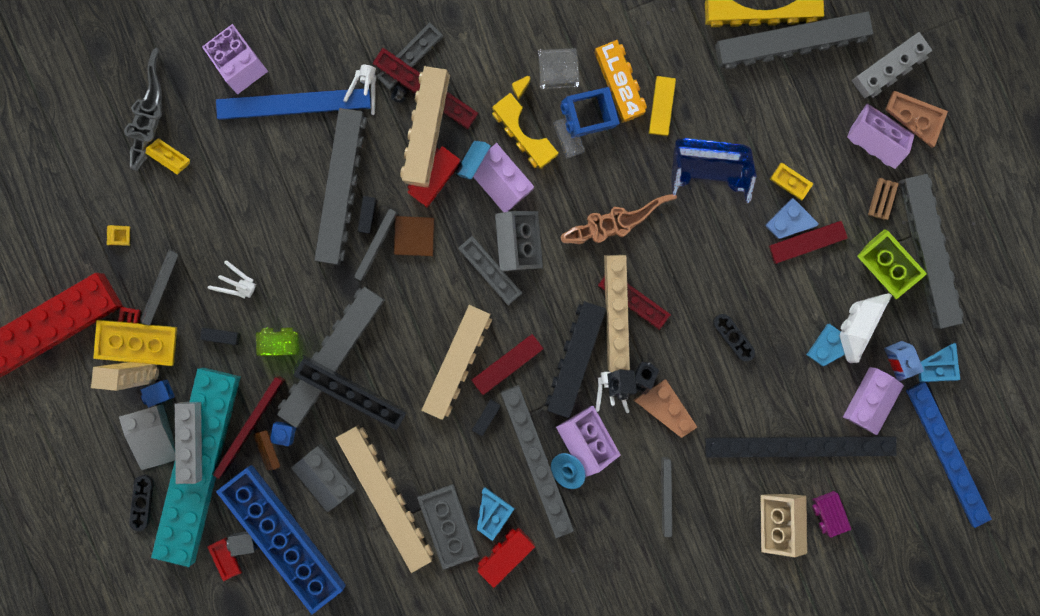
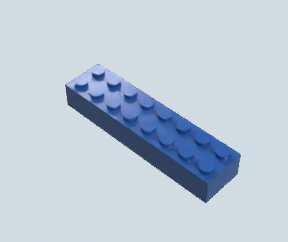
[216,465,346,614]

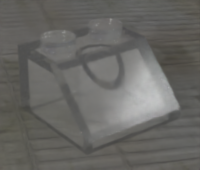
[538,48,579,89]

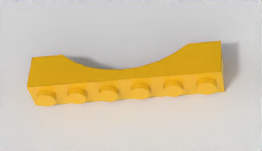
[705,0,824,27]

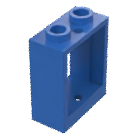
[561,87,620,138]

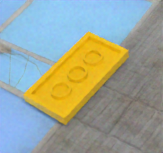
[93,320,177,366]

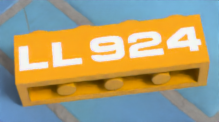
[594,40,647,123]

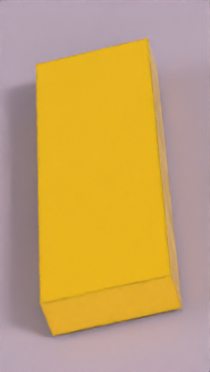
[649,76,676,136]

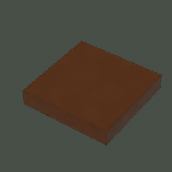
[394,216,434,256]
[253,430,280,470]

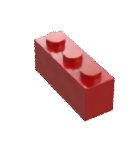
[407,146,461,208]
[478,527,535,588]

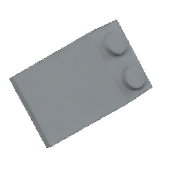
[119,404,175,470]

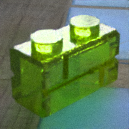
[256,327,299,356]

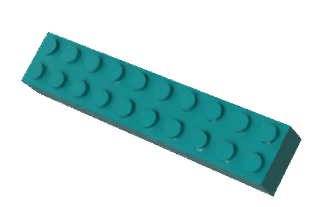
[151,368,241,567]

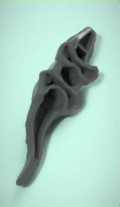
[124,48,162,171]

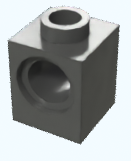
[226,531,258,556]

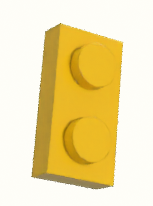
[145,138,190,174]
[770,163,813,200]

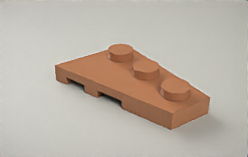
[886,91,948,148]
[634,379,697,438]

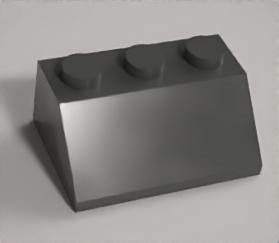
[495,211,543,271]
[291,443,357,512]

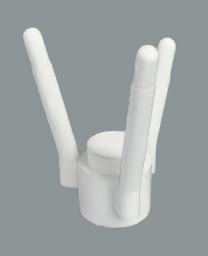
[344,65,376,115]
[207,261,256,299]
[596,372,629,413]

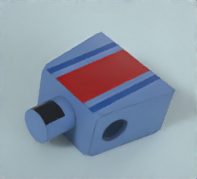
[884,341,924,381]

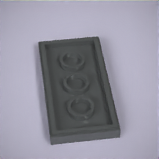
[417,484,479,570]

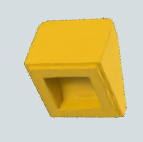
[512,76,530,100]
[107,225,130,246]

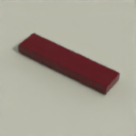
[769,221,848,264]
[598,276,671,330]
[472,334,543,395]

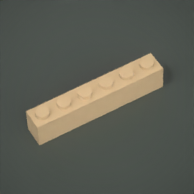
[400,66,450,188]
[604,255,630,372]
[421,305,492,420]
[91,362,159,391]

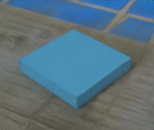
[455,141,490,179]

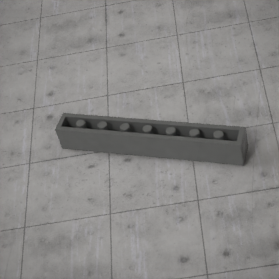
[715,11,873,69]
[314,108,367,265]
[899,174,963,329]
[277,287,385,428]
[501,385,574,538]

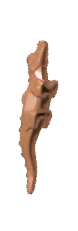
[561,194,677,244]

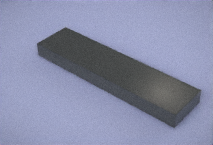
[376,22,444,91]
[355,209,398,281]
[458,236,522,306]
[140,249,178,325]
[661,457,672,537]

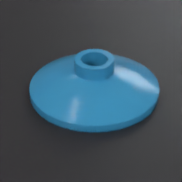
[551,453,586,489]

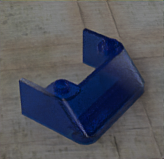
[671,139,756,203]

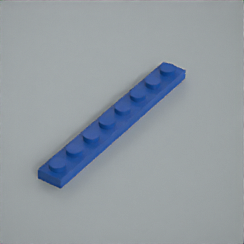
[906,382,992,528]

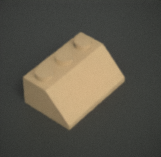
[761,494,807,557]

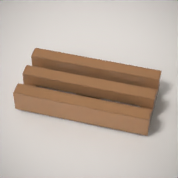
[868,178,899,220]

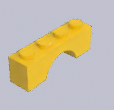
[492,93,558,169]

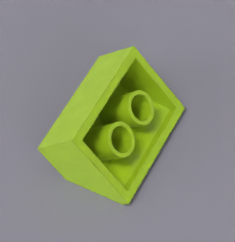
[857,229,927,299]

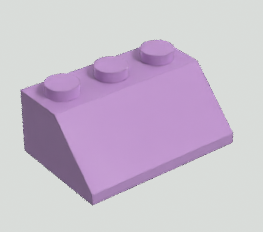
[847,103,915,169]
[473,143,534,212]
[843,367,904,435]
[556,406,620,477]

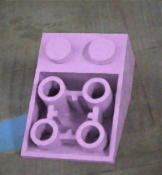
[202,24,268,94]

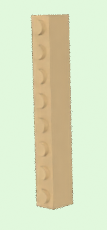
[336,425,434,573]

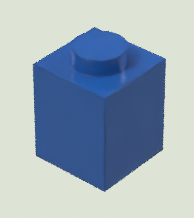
[141,380,175,408]
[270,422,296,446]

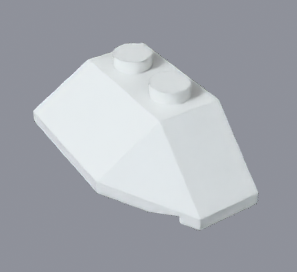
[839,293,892,363]

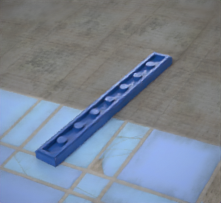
[216,89,371,120]

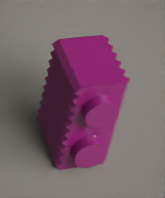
[812,491,851,538]

